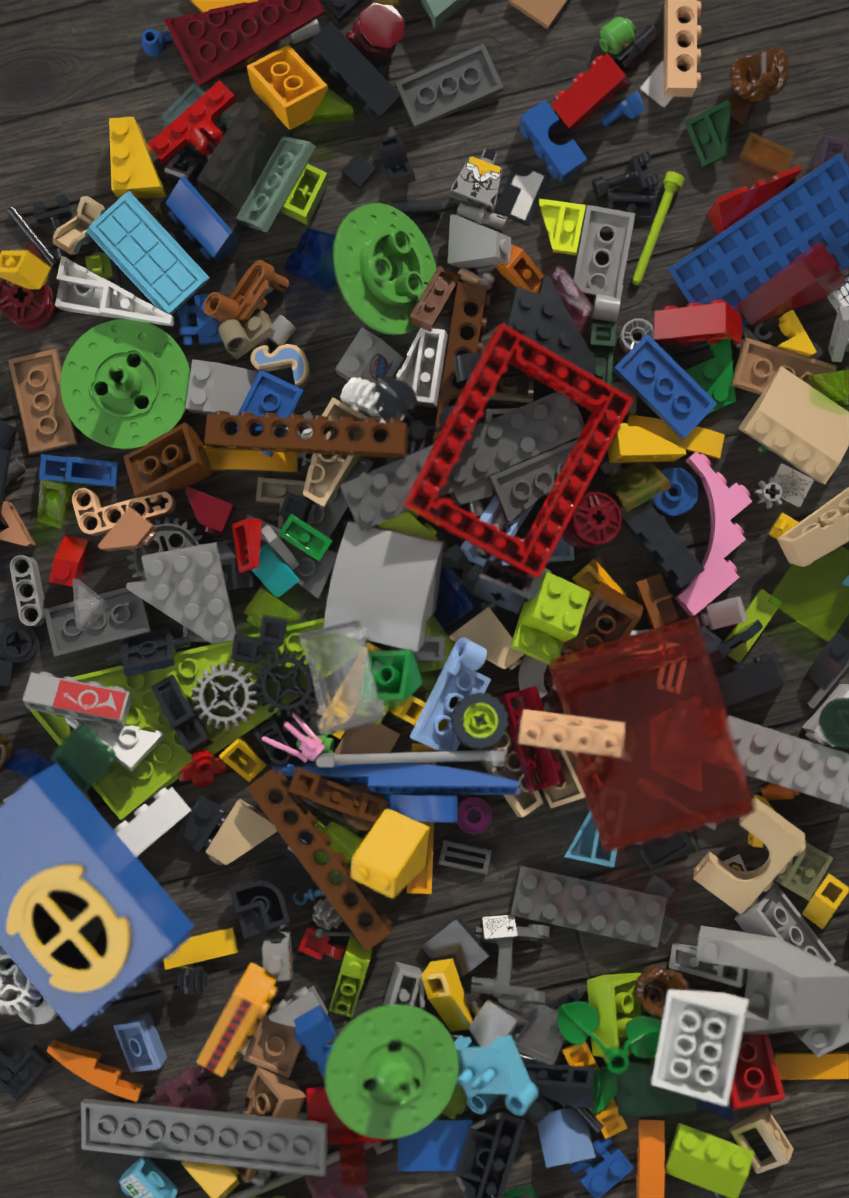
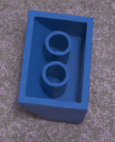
[166,176,239,264]

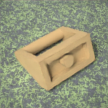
[729,1107,794,1174]

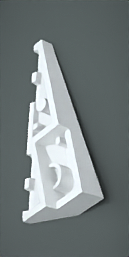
[55,256,174,326]

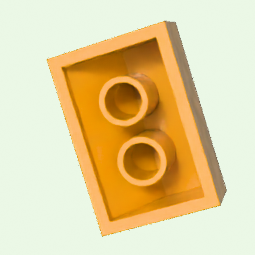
[247,45,328,130]

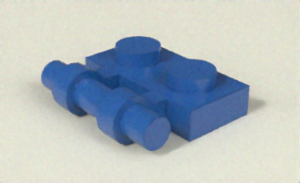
[176,294,223,347]
[569,1137,634,1198]

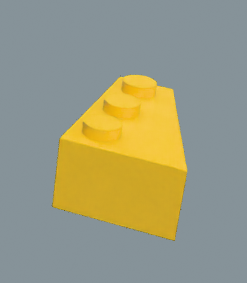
[109,117,167,199]

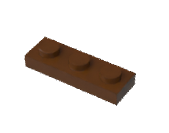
[408,266,461,332]

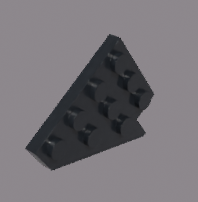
[506,275,597,376]

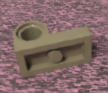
[218,310,275,359]

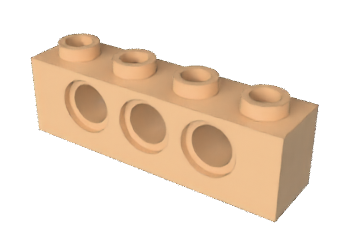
[664,0,701,97]
[519,709,625,757]

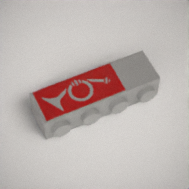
[23,672,132,728]

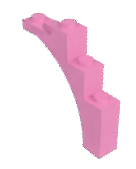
[674,451,752,616]

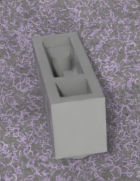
[669,943,748,987]

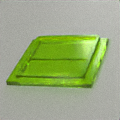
[768,546,849,642]

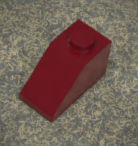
[185,487,236,536]

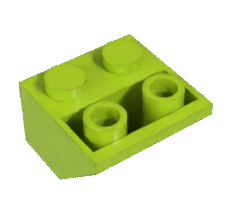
[279,163,329,225]

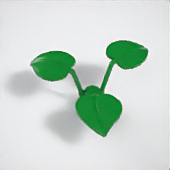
[557,1002,663,1115]

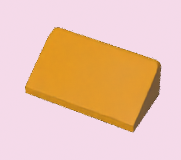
[572,559,626,598]

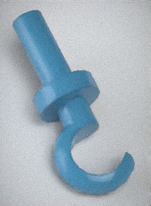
[293,888,325,905]

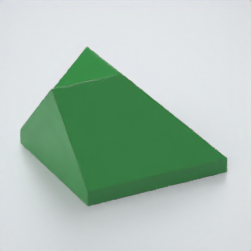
[361,650,423,708]

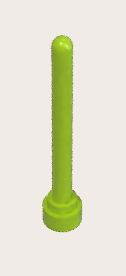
[632,171,685,285]

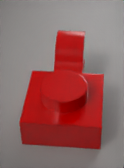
[298,926,345,960]

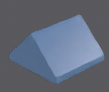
[113,1011,167,1072]
[537,1108,595,1168]

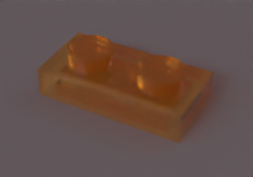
[739,132,795,174]

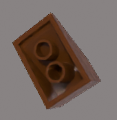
[123,422,213,498]
[562,582,643,675]

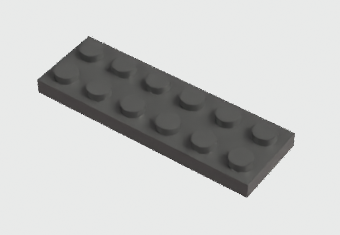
[511,865,667,948]

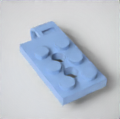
[410,638,491,752]

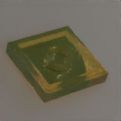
[605,462,671,511]

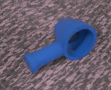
[141,29,173,56]
[599,91,645,128]

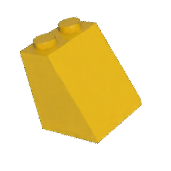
[350,808,430,898]

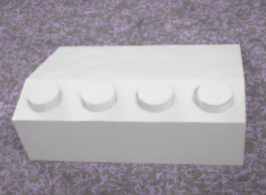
[651,990,749,1106]

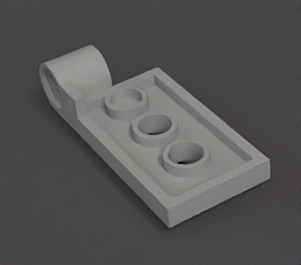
[571,205,635,323]

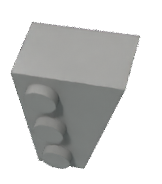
[382,962,425,1046]
[793,1012,849,1057]

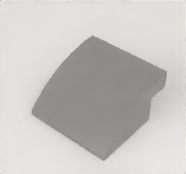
[324,521,444,652]

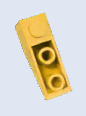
[421,958,473,1032]

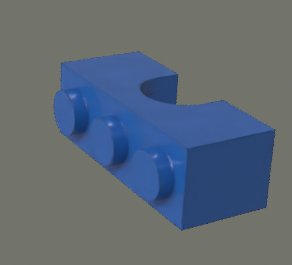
[519,100,587,183]
[293,1005,336,1079]

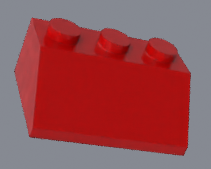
[307,1087,386,1145]

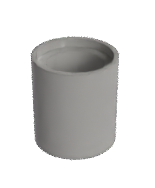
[268,315,296,347]

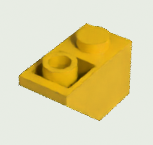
[802,874,849,929]

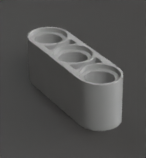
[10,555,46,626]

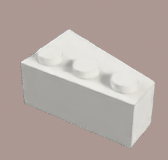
[114,787,191,858]

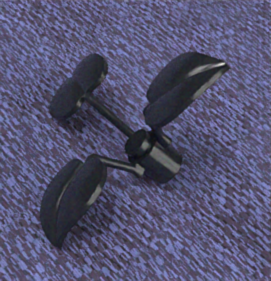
[375,377,482,465]

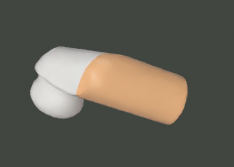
[458,267,495,290]

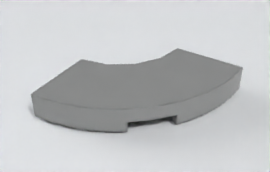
[518,655,548,698]

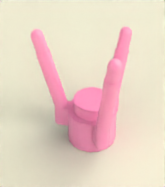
[262,710,325,763]

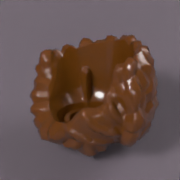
[729,48,789,102]
[634,966,691,1019]

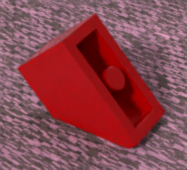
[49,535,90,588]

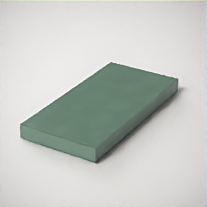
[236,136,316,233]

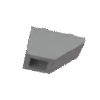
[268,986,328,1028]

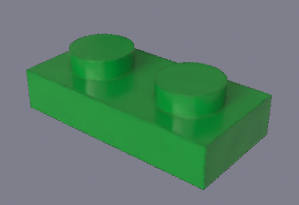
[278,514,333,562]

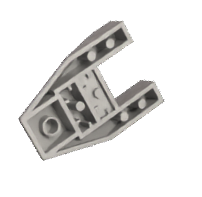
[696,926,849,1035]

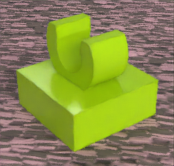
[85,253,114,280]

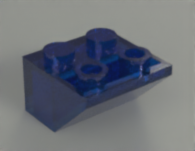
[284,228,338,293]

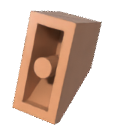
[98,507,157,551]

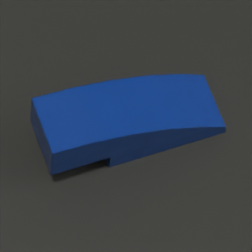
[38,455,118,487]
[384,794,457,822]

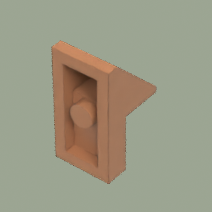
[0,501,36,548]

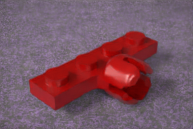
[147,80,237,165]

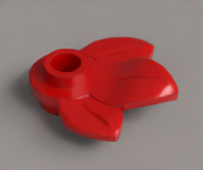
[179,750,227,788]

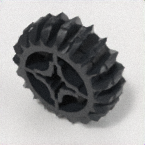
[254,650,322,718]

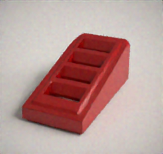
[232,518,261,573]

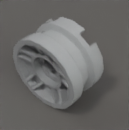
[619,318,654,354]

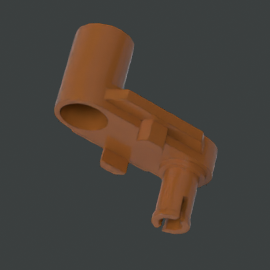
[204,260,289,324]

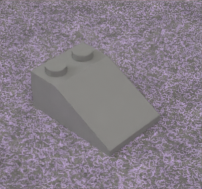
[186,359,259,415]

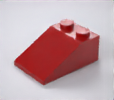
[729,1034,785,1111]

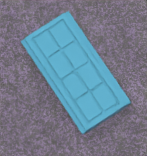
[86,191,210,315]

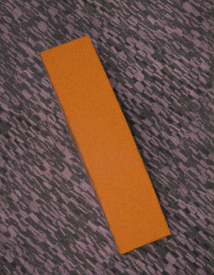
[47,1040,144,1102]
[636,1119,665,1198]

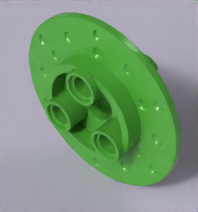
[334,203,436,335]
[60,319,191,449]
[325,1005,458,1139]

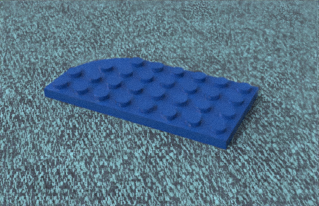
[668,153,849,324]

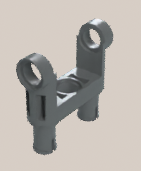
[471,925,550,1005]

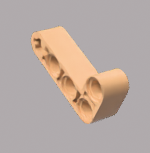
[72,488,176,536]

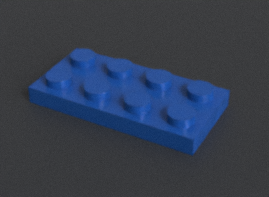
[612,334,717,439]

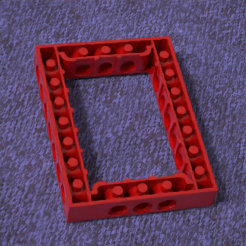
[401,323,634,578]

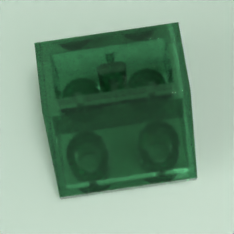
[51,722,118,794]

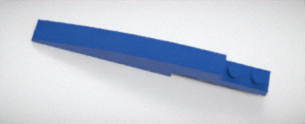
[272,763,521,795]

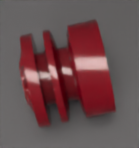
[0,279,58,331]
[561,492,622,549]

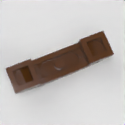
[288,767,388,824]

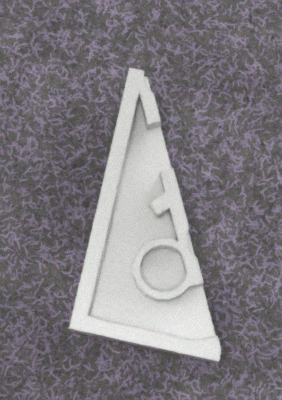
[65,716,164,772]

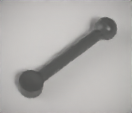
[315,928,356,938]

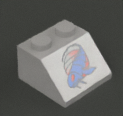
[335,327,404,384]

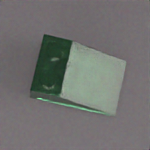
[616,1057,697,1117]

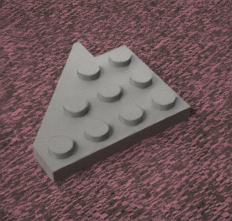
[126,542,236,644]

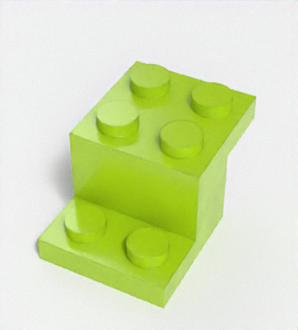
[510,572,590,667]

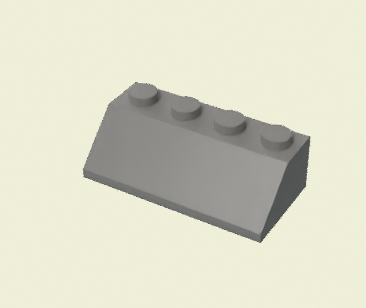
[735,882,836,965]

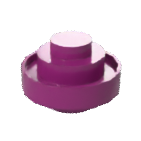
[457,796,492,834]

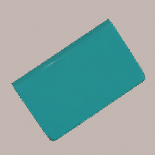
[248,543,300,598]

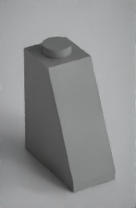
[448,214,512,269]

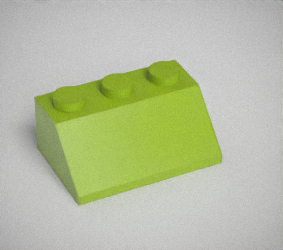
[587,973,644,1057]
[665,1123,755,1198]

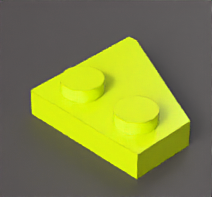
[539,199,586,255]

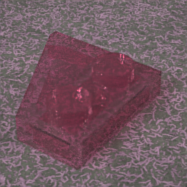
[551,266,594,331]

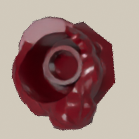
[345,2,405,58]

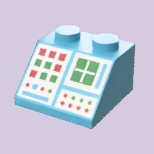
[119,1156,179,1198]

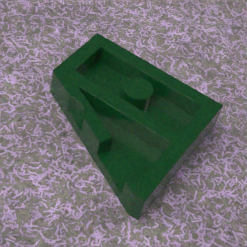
[685,100,731,168]

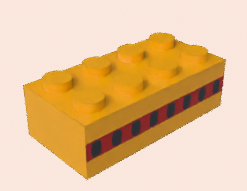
[196,962,277,1077]

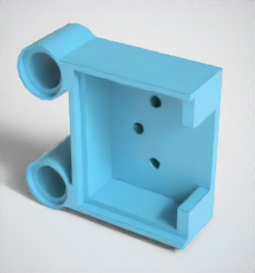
[454,1034,538,1115]

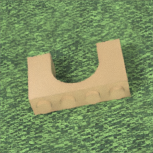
[693,798,806,915]

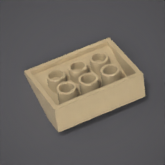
[738,366,849,484]

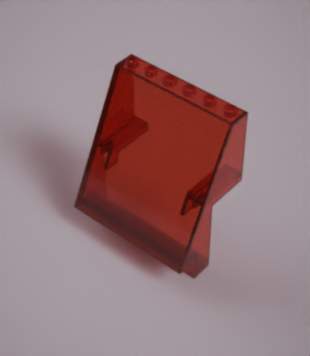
[549,617,755,851]

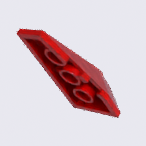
[707,166,802,235]

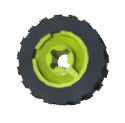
[451,693,508,749]

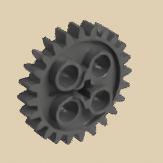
[127,517,204,581]

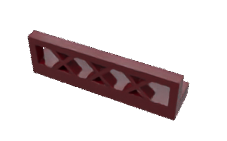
[500,686,566,793]

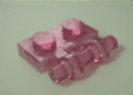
[156,1065,220,1111]

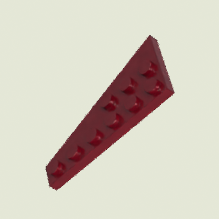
[163,0,326,87]

